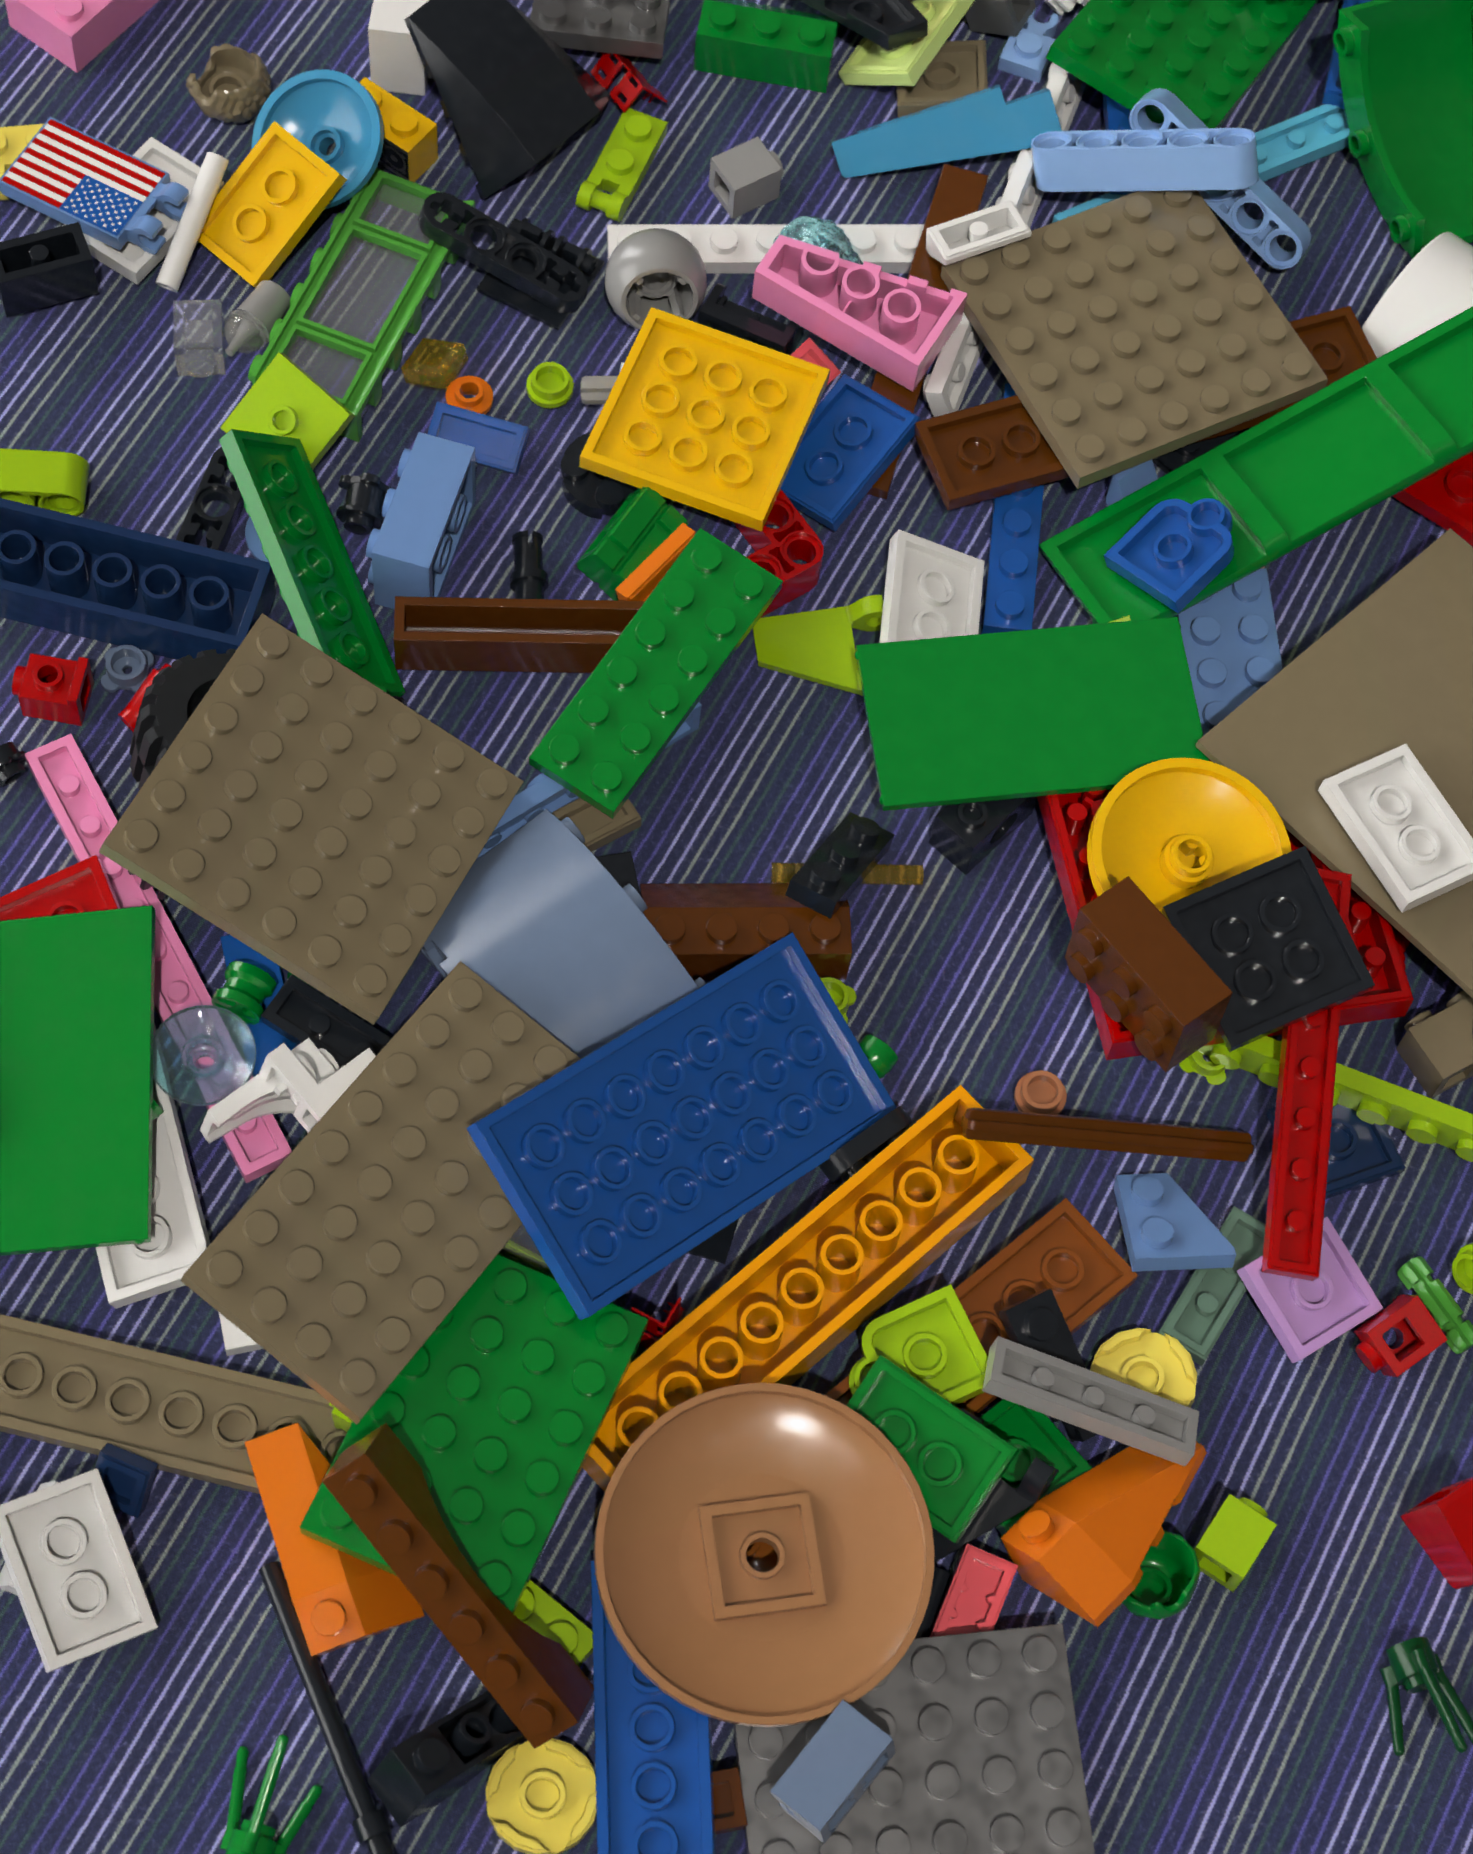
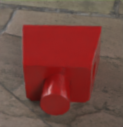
[1400,1477,1473,1590]

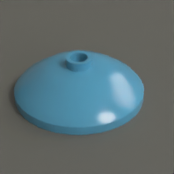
[252,69,384,209]

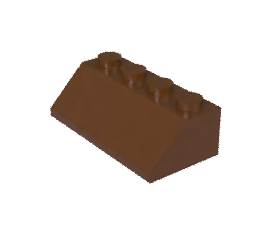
[640,883,852,980]

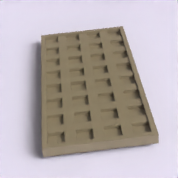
[181,961,581,1424]

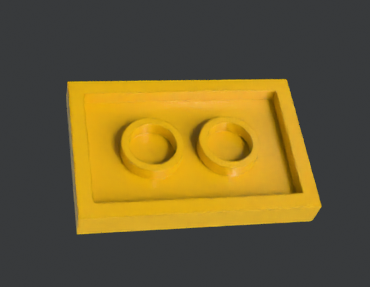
[198,121,347,288]

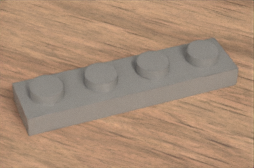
[982,1336,1199,1466]

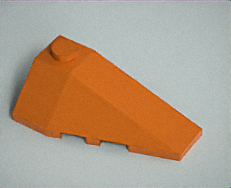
[245,1422,425,1657]
[1001,1442,1207,1627]

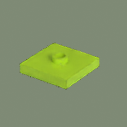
[220,352,355,469]

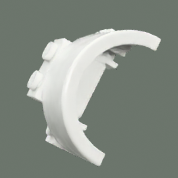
[1362,232,1473,358]

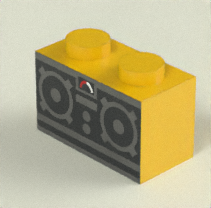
[359,77,438,182]

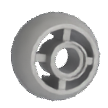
[604,228,707,330]

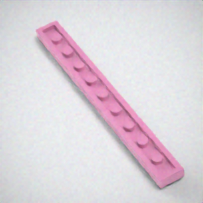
[25,734,292,1183]

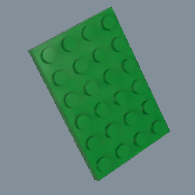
[1046,0,1318,128]
[300,1255,648,1614]

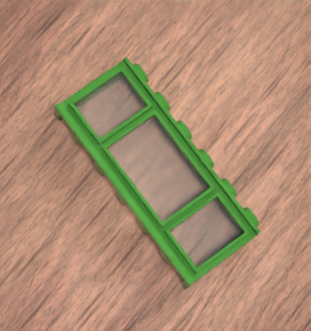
[248,167,475,442]

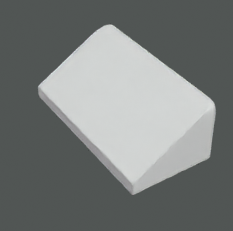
[926,200,1032,266]

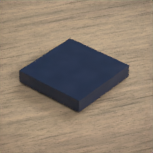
[1266,1104,1406,1200]

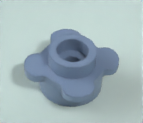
[101,645,154,693]

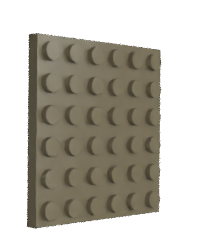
[940,190,1328,489]
[99,613,524,1025]

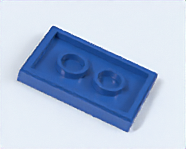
[781,374,920,532]

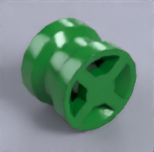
[211,961,277,1025]

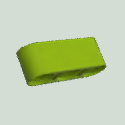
[0,448,90,516]

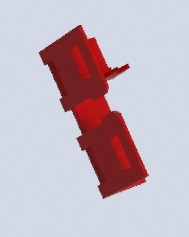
[590,53,667,113]
[631,1297,685,1349]

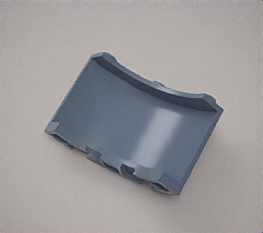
[420,809,706,1059]

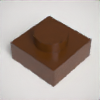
[713,1767,748,1835]

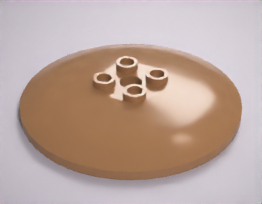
[594,1383,935,1727]

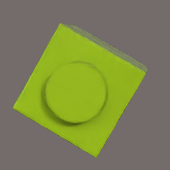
[1194,1494,1277,1592]

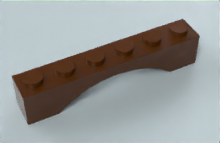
[322,1423,594,1749]

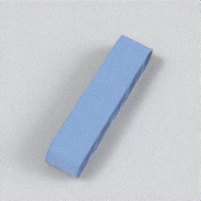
[1129,88,1311,270]
[1031,128,1259,192]

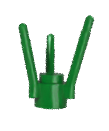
[220,1734,322,1854]

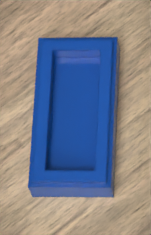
[427,401,530,475]

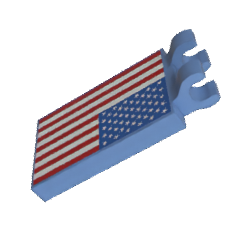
[0,117,189,255]

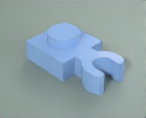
[997,8,1059,83]

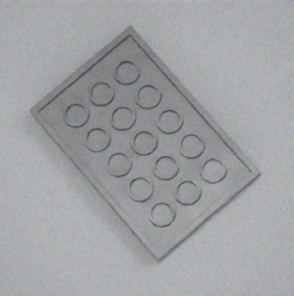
[733,1624,1095,1854]

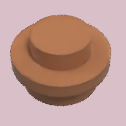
[1014,1070,1067,1115]

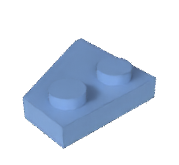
[1113,1173,1236,1272]

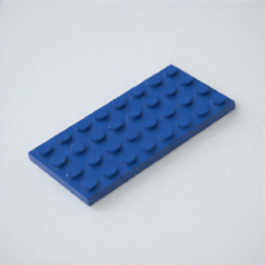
[466,932,897,1320]

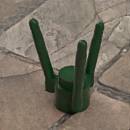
[1380,1637,1473,1756]

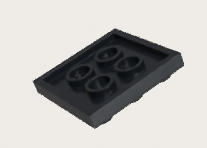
[1161,846,1375,1052]

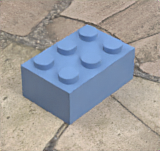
[366,432,476,609]

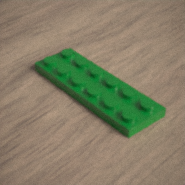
[219,429,406,697]
[529,528,783,819]

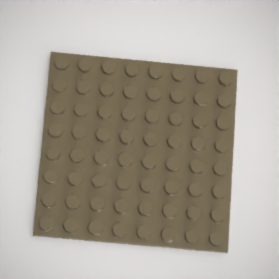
[1195,528,1473,998]

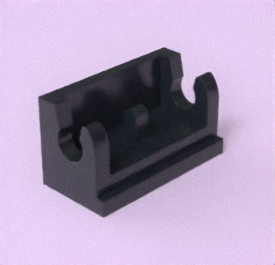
[698,283,804,355]

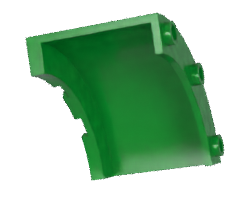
[1333,0,1473,259]

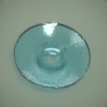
[153,1005,257,1106]

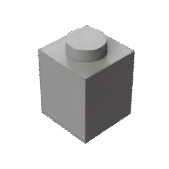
[708,137,783,219]

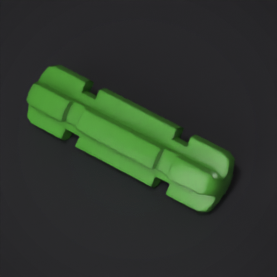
[1397,1256,1473,1354]

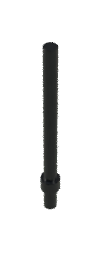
[258,1561,395,1854]

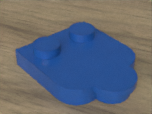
[1104,498,1234,613]

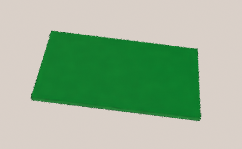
[855,617,1209,811]
[0,905,155,1256]

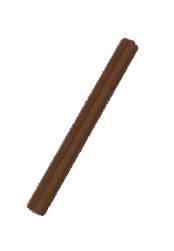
[961,1108,1254,1162]

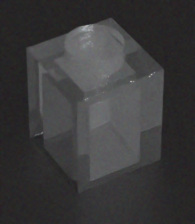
[173,299,226,378]

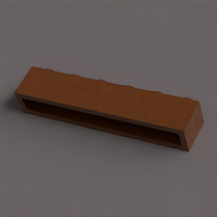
[394,596,645,673]

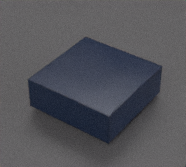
[95,1443,158,1518]

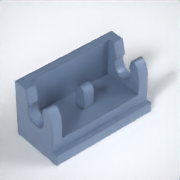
[770,1700,896,1843]

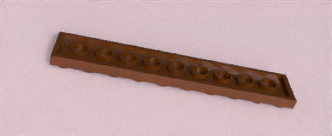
[914,305,1377,511]

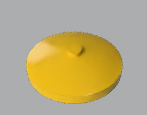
[1087,758,1292,912]

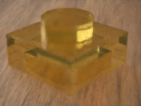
[401,338,469,389]

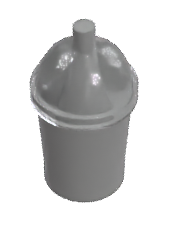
[224,280,290,357]

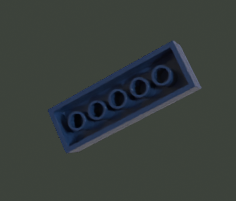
[0,498,276,660]

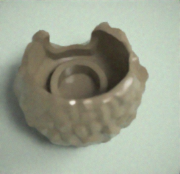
[186,43,271,123]

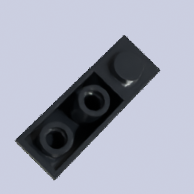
[367,1691,526,1828]

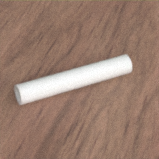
[155,152,229,292]

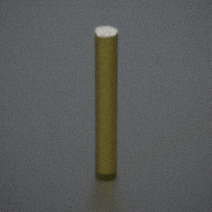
[771,863,924,885]

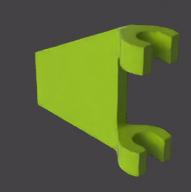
[753,595,883,696]

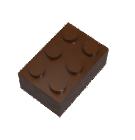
[1064,876,1233,1072]

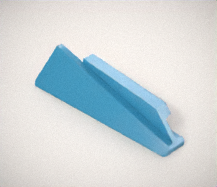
[831,84,1062,178]

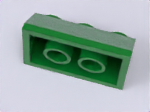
[694,0,840,93]

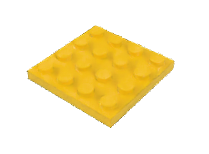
[579,307,830,532]

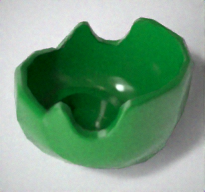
[1122,1530,1200,1620]

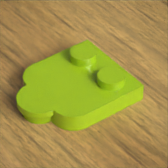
[849,1284,988,1406]

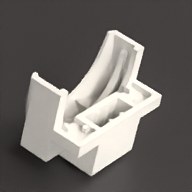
[200,1038,376,1144]

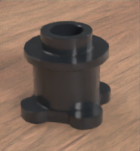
[336,473,394,535]

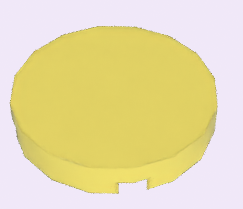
[1090,1328,1197,1408]
[485,1738,597,1854]

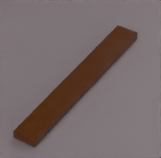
[867,164,989,499]

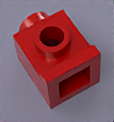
[12,653,94,726]
[1354,1294,1448,1377]

